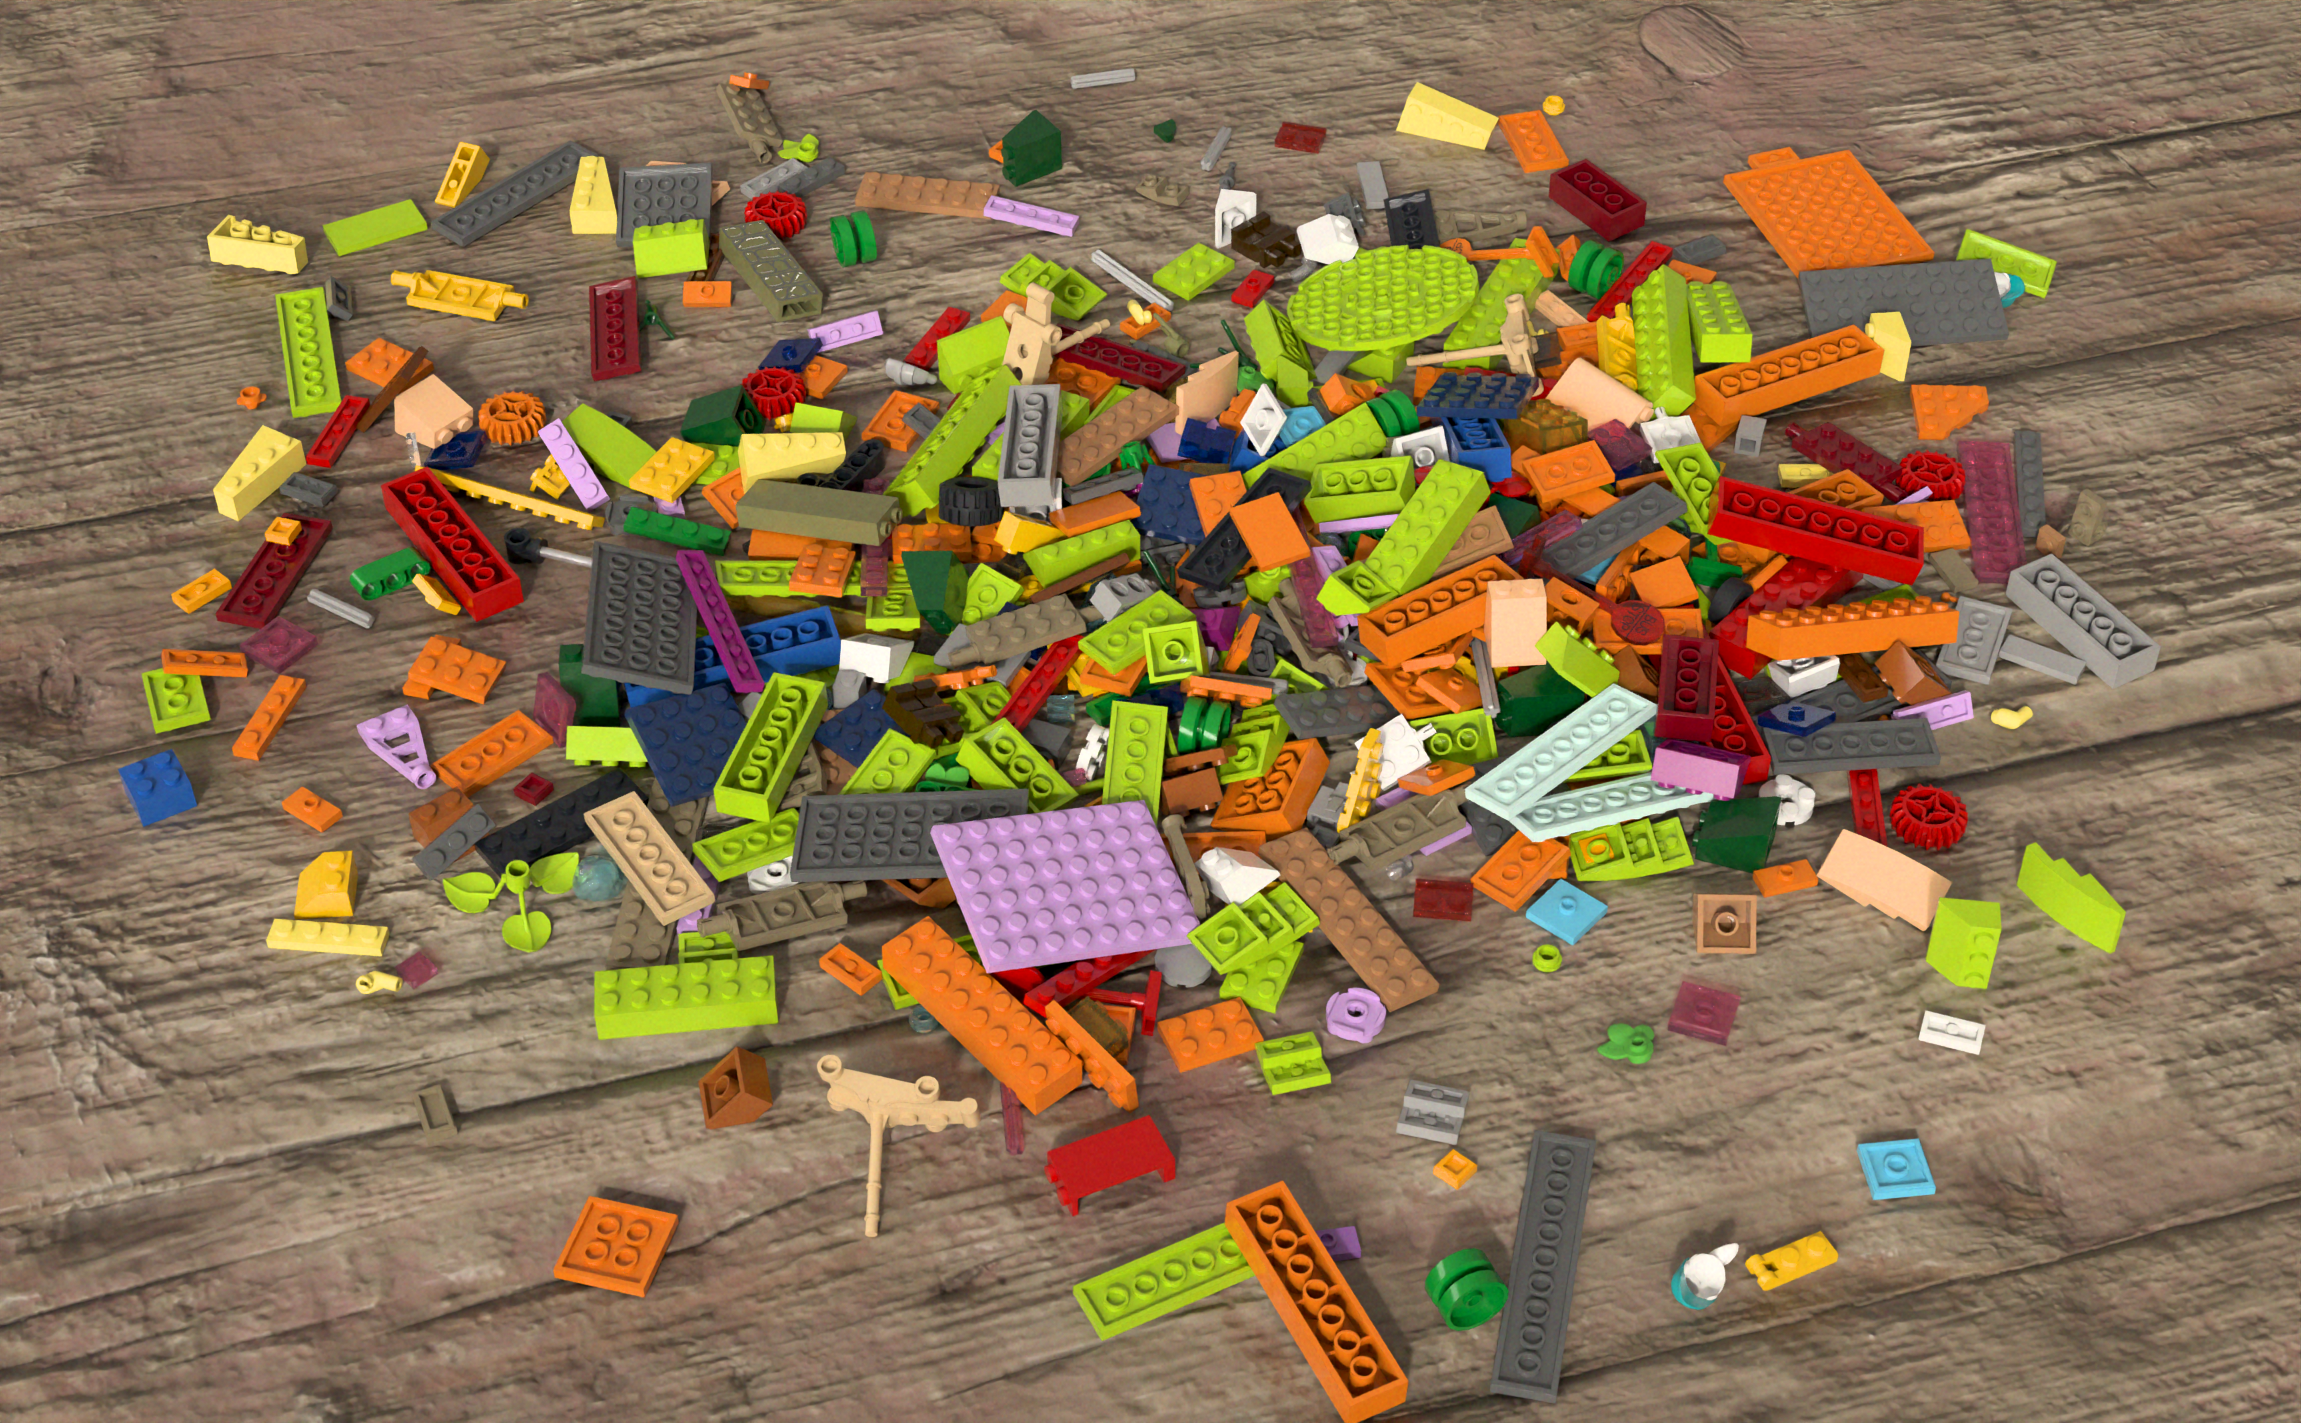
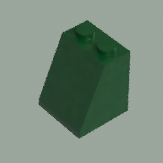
[1001,110,1062,187]
[680,385,766,447]
[1488,493,1546,567]
[901,551,969,634]
[558,644,623,730]
[1495,661,1585,738]
[1692,796,1782,874]

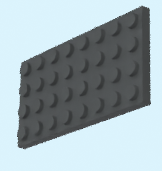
[1798,258,2009,346]
[581,541,697,695]
[790,789,1029,882]

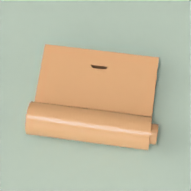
[1534,357,1654,460]

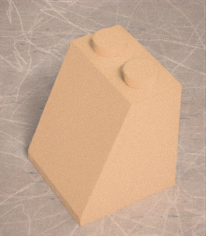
[394,374,473,449]
[1484,579,1547,667]

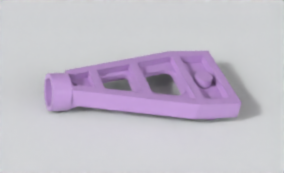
[357,704,436,789]

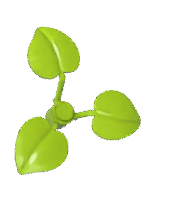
[443,852,579,953]

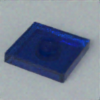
[758,338,823,373]
[424,431,487,470]
[1757,700,1836,737]

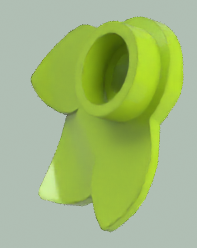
[778,134,819,162]

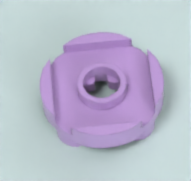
[1326,988,1386,1043]

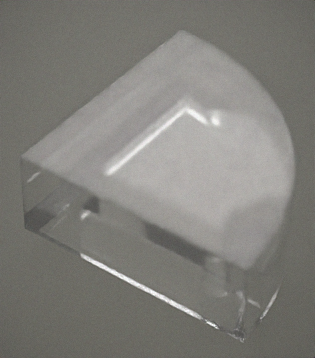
[406,432,421,468]

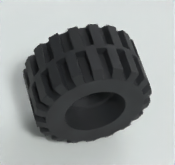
[939,477,1004,526]

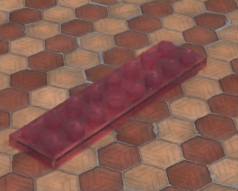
[1956,441,2027,584]

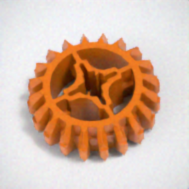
[478,390,546,446]

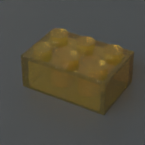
[1504,399,1588,455]

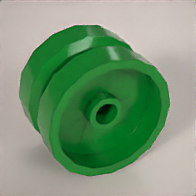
[830,210,877,268]
[1568,239,1624,300]
[1362,389,1420,453]
[1178,696,1231,755]
[1425,1248,1509,1331]

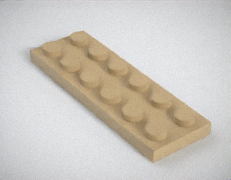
[583,791,715,926]

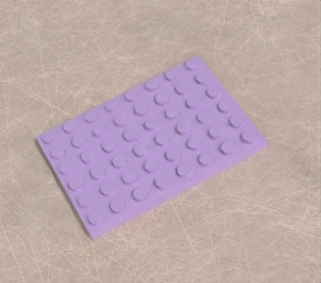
[930,800,1200,973]

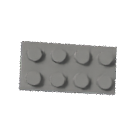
[1936,596,2013,685]

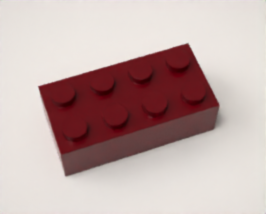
[1549,159,1647,241]
[1654,634,1719,742]

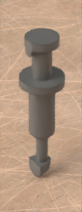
[1219,162,1236,192]

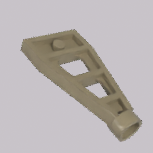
[1433,210,1527,245]
[775,738,827,814]
[1162,814,1210,925]

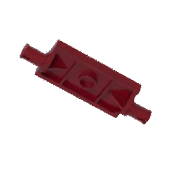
[1785,422,1908,504]

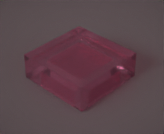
[395,951,438,989]

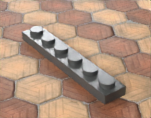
[2013,430,2046,538]

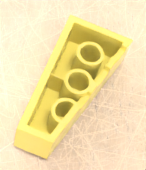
[1396,82,1499,150]
[570,156,617,234]
[207,215,308,274]
[213,425,307,521]
[738,432,846,494]

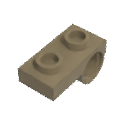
[2068,488,2108,546]

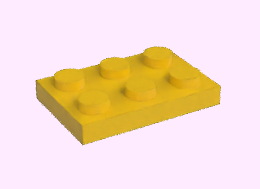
[629,437,715,503]

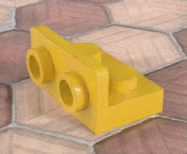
[529,454,571,500]

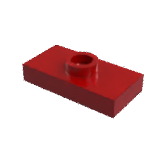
[1231,269,1274,308]

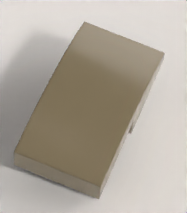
[1135,175,1189,206]

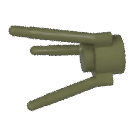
[1129,313,1190,358]

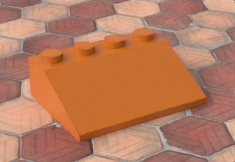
[1210,738,1330,841]

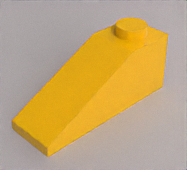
[435,142,490,208]
[994,511,1069,555]

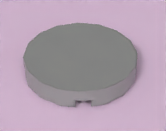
[1154,944,1212,988]

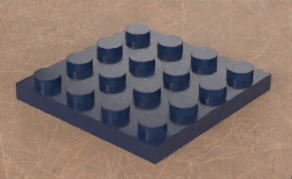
[1417,372,1539,419]
[624,683,747,807]

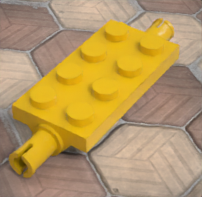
[391,270,529,321]
[1596,303,1638,394]

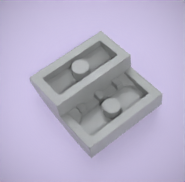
[1396,1080,1470,1145]

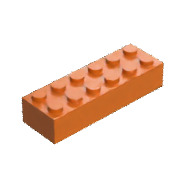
[1734,469,1884,564]
[1357,555,1524,668]

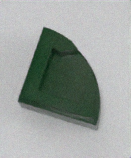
[1154,119,1176,143]

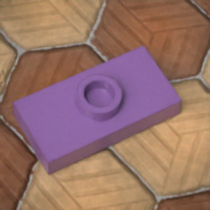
[1315,1226,1361,1261]

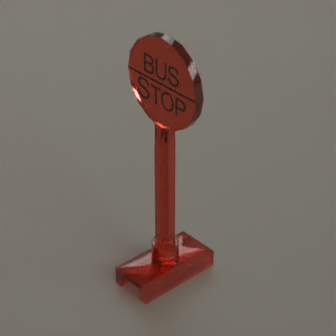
[1517,534,1665,646]

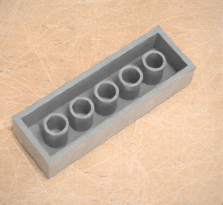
[998,384,1063,507]
[2006,554,2161,689]

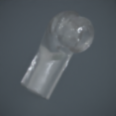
[1290,257,1318,282]
[1386,854,1414,880]

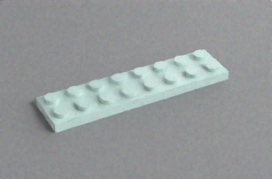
[1465,683,1657,821]
[1509,772,1715,842]

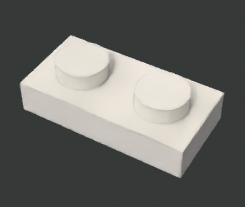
[1918,1010,1986,1055]

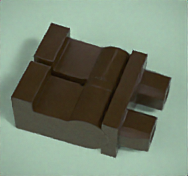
[1231,211,1301,268]
[882,679,964,749]

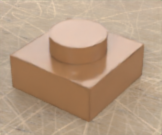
[2035,524,2066,559]

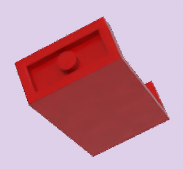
[1044,1115,1175,1216]

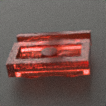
[1275,122,1327,154]
[1413,879,1474,922]

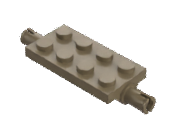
[716,79,783,163]
[1268,578,1354,688]
[948,594,1104,669]
[1327,781,1471,872]
[697,880,867,951]

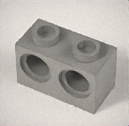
[1090,573,1154,622]

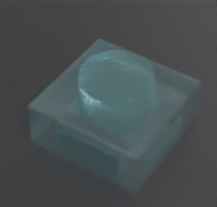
[1047,695,1075,722]

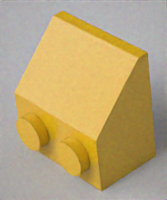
[294,850,358,920]

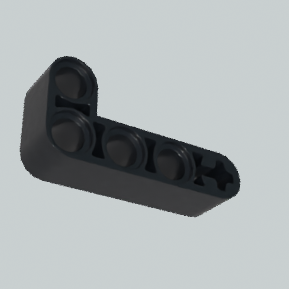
[797,439,885,492]

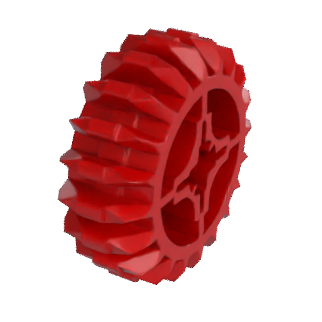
[744,191,807,240]
[741,366,806,421]
[1895,449,1966,502]
[1889,783,1968,851]

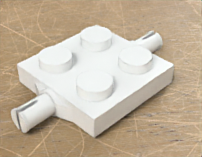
[1640,407,1701,463]
[1350,714,1437,791]

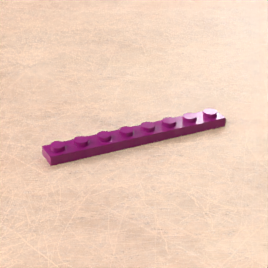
[676,550,765,693]

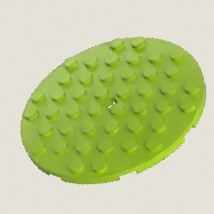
[1287,245,1479,351]

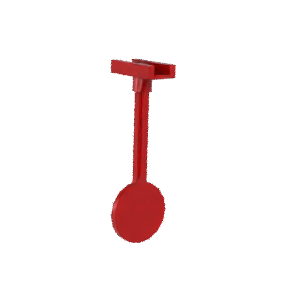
[989,967,1162,1036]

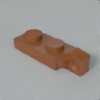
[1162,744,1238,776]

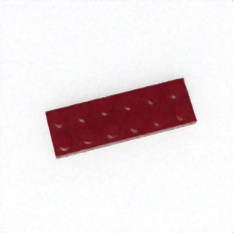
[589,276,642,382]
[1053,323,1186,392]
[215,513,333,630]

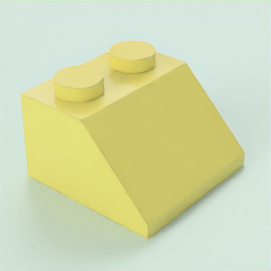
[1865,312,1911,381]

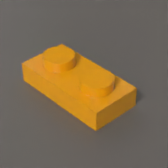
[171,569,232,614]

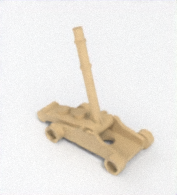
[1002,282,1110,385]
[1407,294,1544,397]
[817,1055,981,1237]

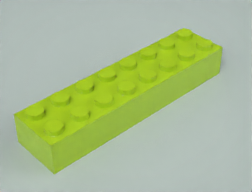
[1443,238,1560,371]
[1632,264,1696,422]
[883,364,1021,518]

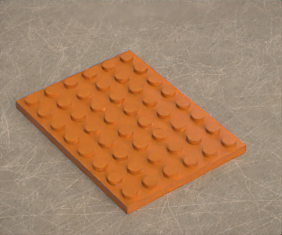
[1723,150,1935,278]

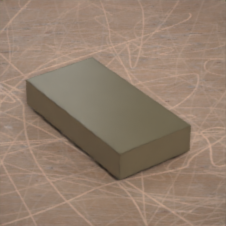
[1929,548,1979,593]
[411,1084,458,1144]

